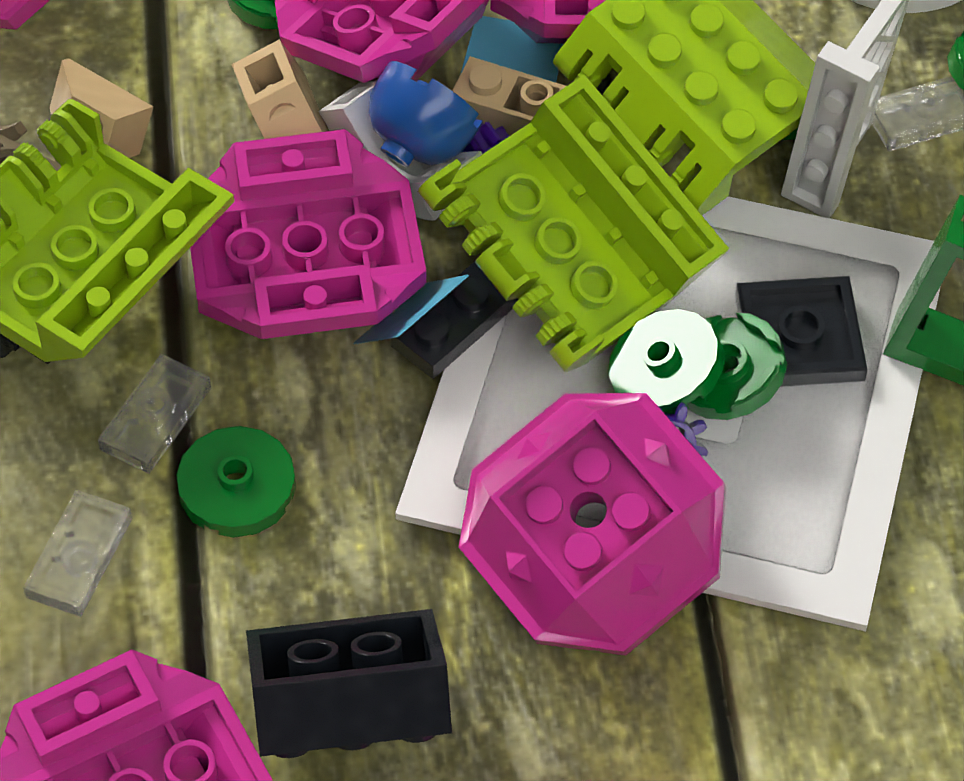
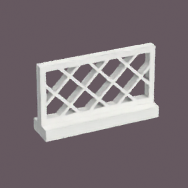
[781,0,909,218]

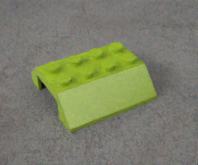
[553,0,815,215]
[417,74,729,372]
[0,99,235,362]

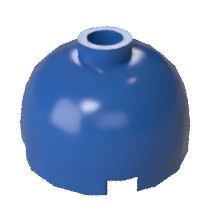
[369,61,483,167]

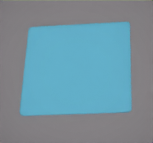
[460,16,564,83]
[354,275,469,344]

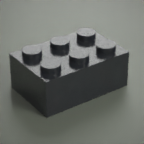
[246,609,452,758]

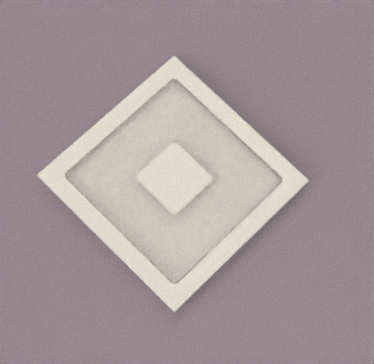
[395,191,941,632]

